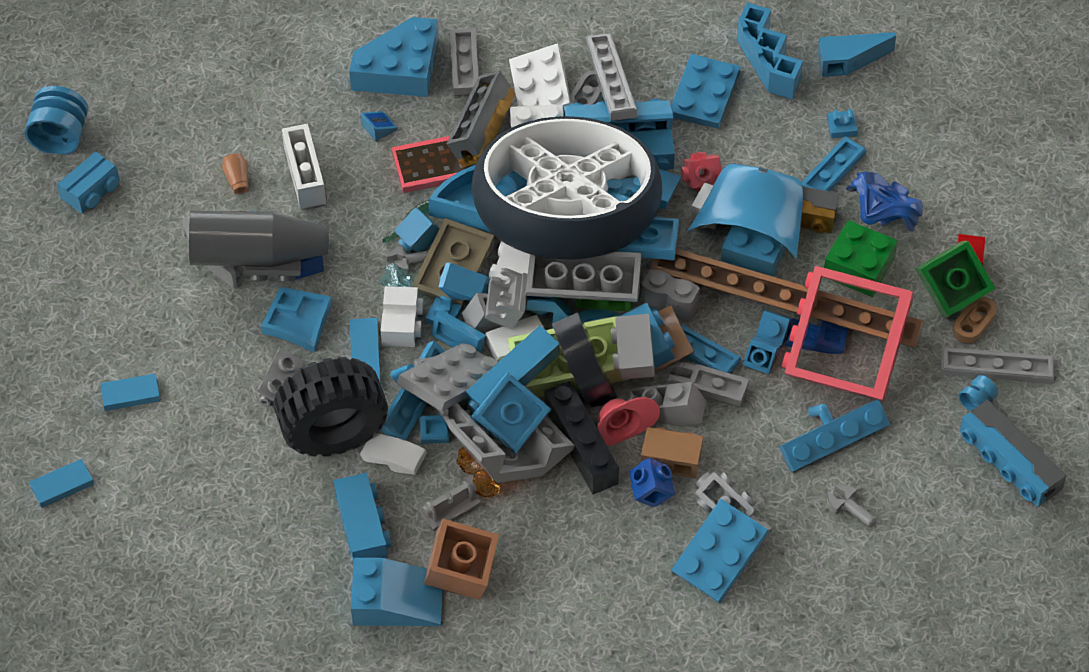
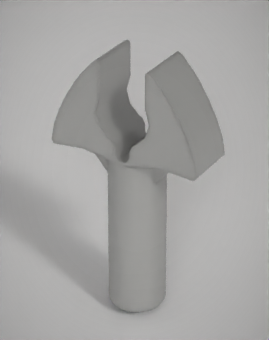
[386,245,429,274]
[827,485,876,527]

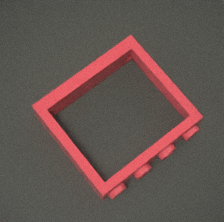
[782,266,914,402]

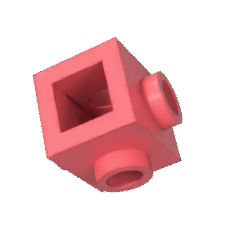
[681,152,722,192]

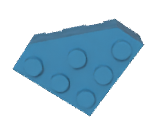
[349,17,439,97]

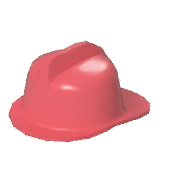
[597,397,660,446]

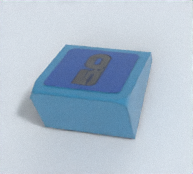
[361,111,398,142]

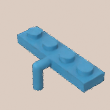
[381,341,445,440]
[779,399,890,472]

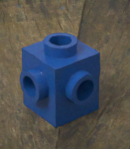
[629,458,675,507]

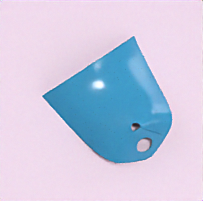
[686,163,803,260]

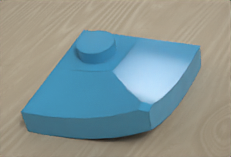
[261,287,332,352]

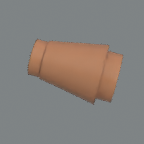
[221,153,249,195]

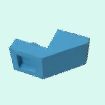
[438,263,490,301]
[526,295,574,329]
[743,309,792,374]

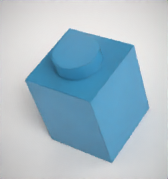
[394,207,440,252]

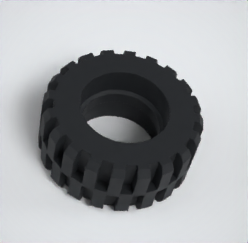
[273,357,388,457]

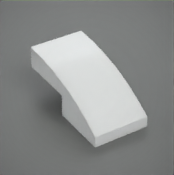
[360,433,427,475]

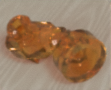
[456,447,501,497]

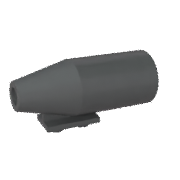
[189,210,329,281]

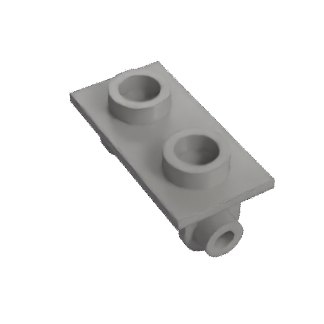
[257,347,304,406]
[418,481,482,531]

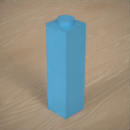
[466,325,560,414]

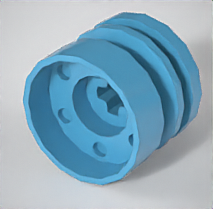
[24,86,89,155]

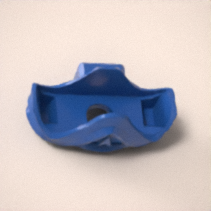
[846,171,923,232]

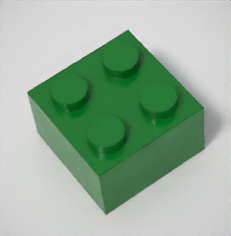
[824,220,898,297]
[915,241,996,317]

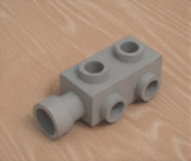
[695,471,772,539]

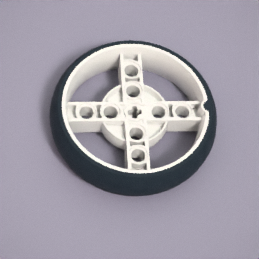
[472,116,662,260]

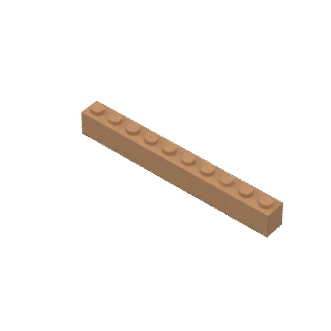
[651,248,925,349]

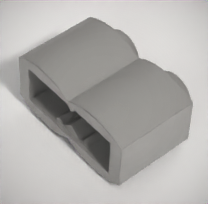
[641,269,699,321]

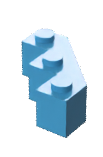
[737,2,803,99]

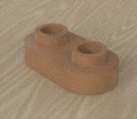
[953,297,997,344]

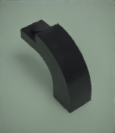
[552,313,617,407]

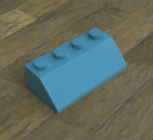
[564,98,673,132]

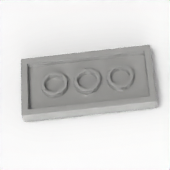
[397,343,498,411]

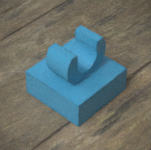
[827,109,858,139]
[425,296,462,325]

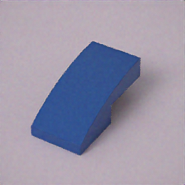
[785,318,848,354]

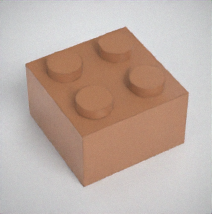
[424,519,499,600]

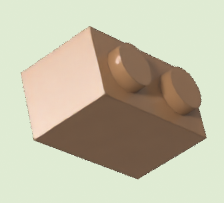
[641,427,703,479]

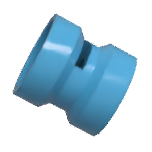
[958,375,998,411]

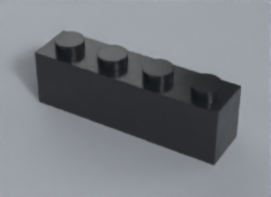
[544,381,619,494]

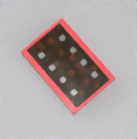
[392,136,474,193]

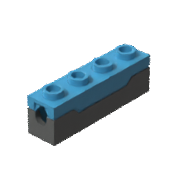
[960,400,1067,507]

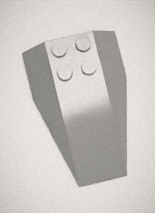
[414,357,574,483]

